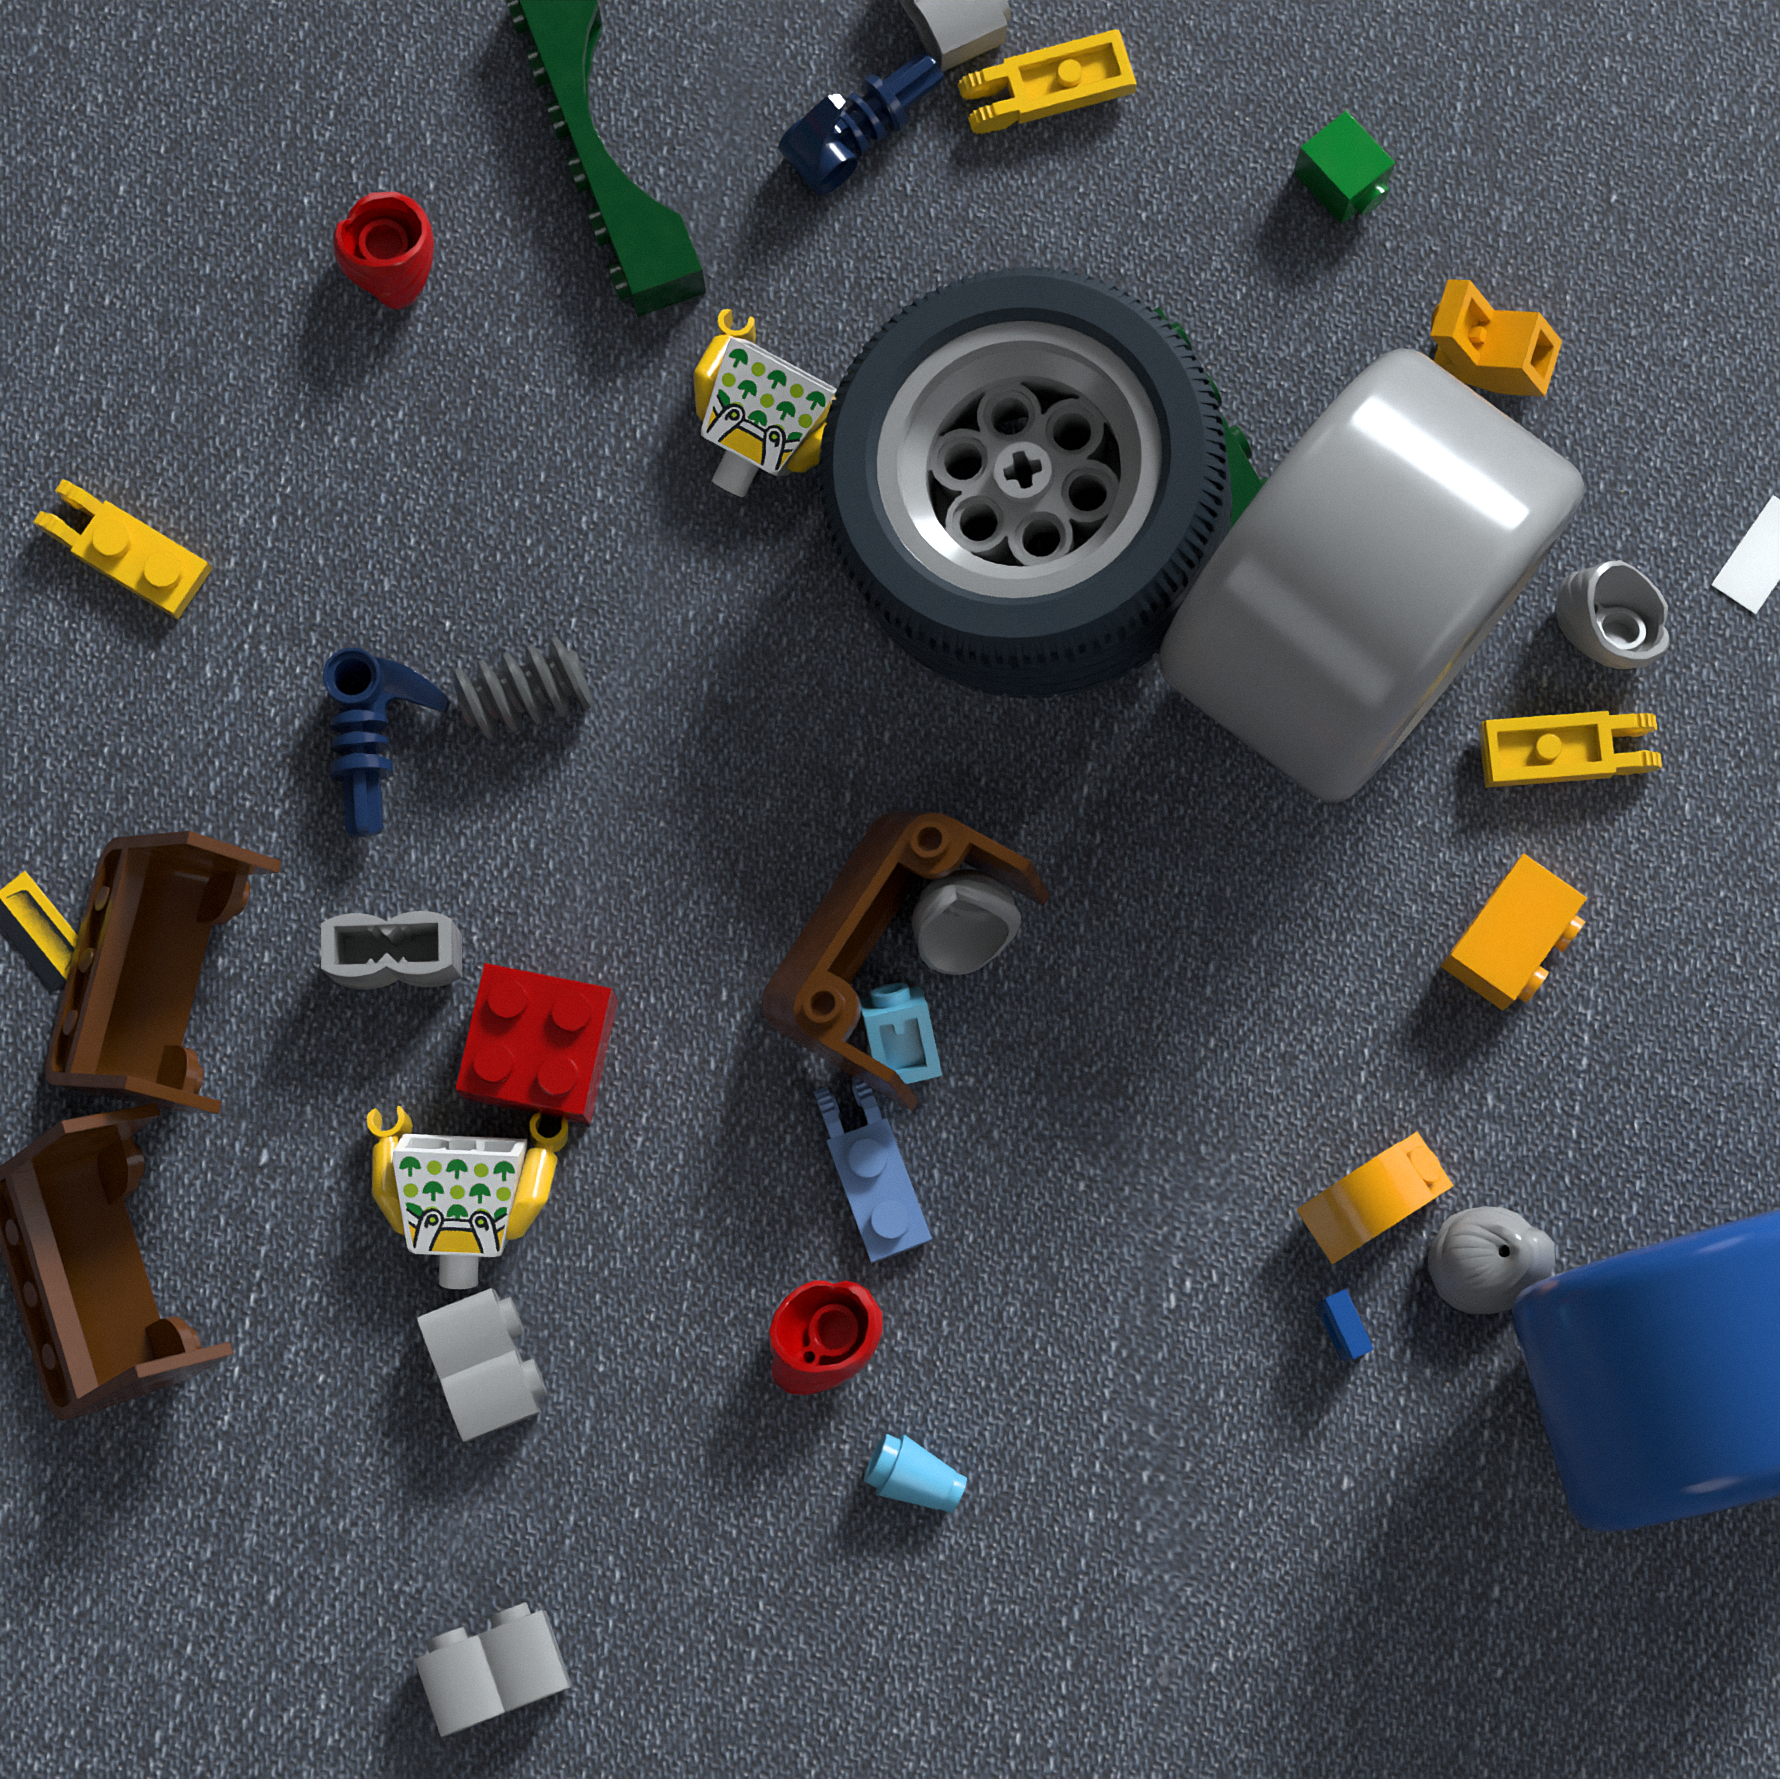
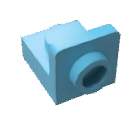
[860,983,942,1084]

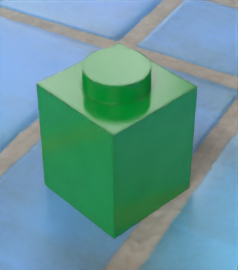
[1293,110,1395,224]

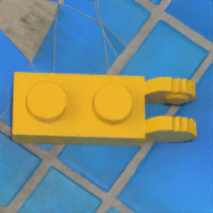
[958,29,1137,134]
[33,479,213,619]
[1478,711,1662,788]

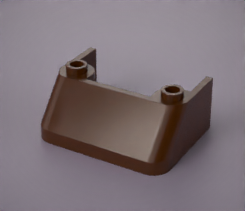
[762,811,1050,1111]
[45,831,281,1114]
[0,1103,234,1421]

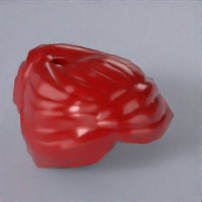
[333,192,434,310]
[768,1280,882,1395]

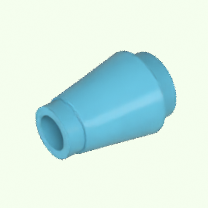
[864,1433,967,1514]

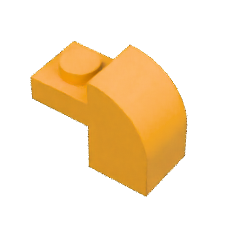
[1430,279,1562,397]
[1296,1132,1454,1265]

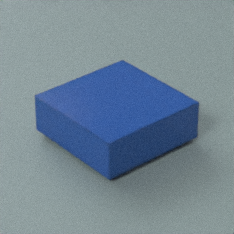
[1316,1289,1374,1363]

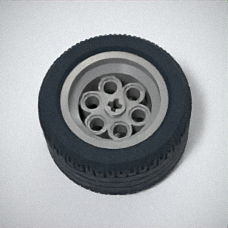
[818,266,1232,699]

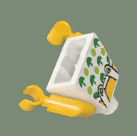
[693,309,837,497]
[366,1105,568,1289]

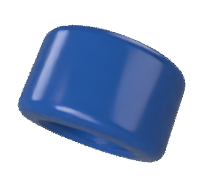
[1512,1209,1780,1532]

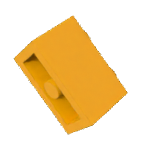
[1440,853,1587,1011]

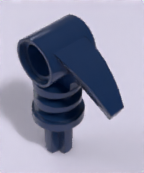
[778,52,944,196]
[323,648,451,837]

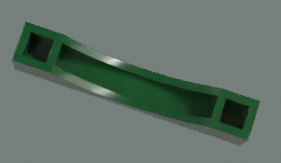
[505,0,706,317]

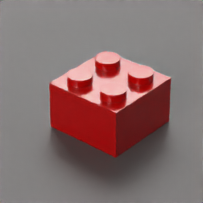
[456,963,618,1125]

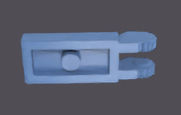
[813,1077,932,1264]

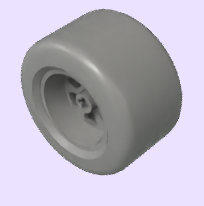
[1159,348,1584,803]

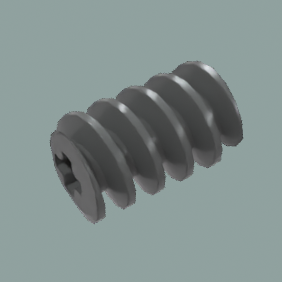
[452,636,593,741]

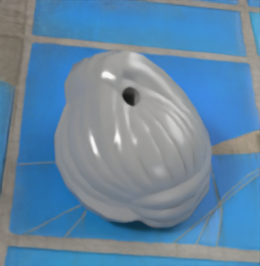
[1555,560,1669,669]
[911,869,1021,975]
[1428,1206,1555,1314]

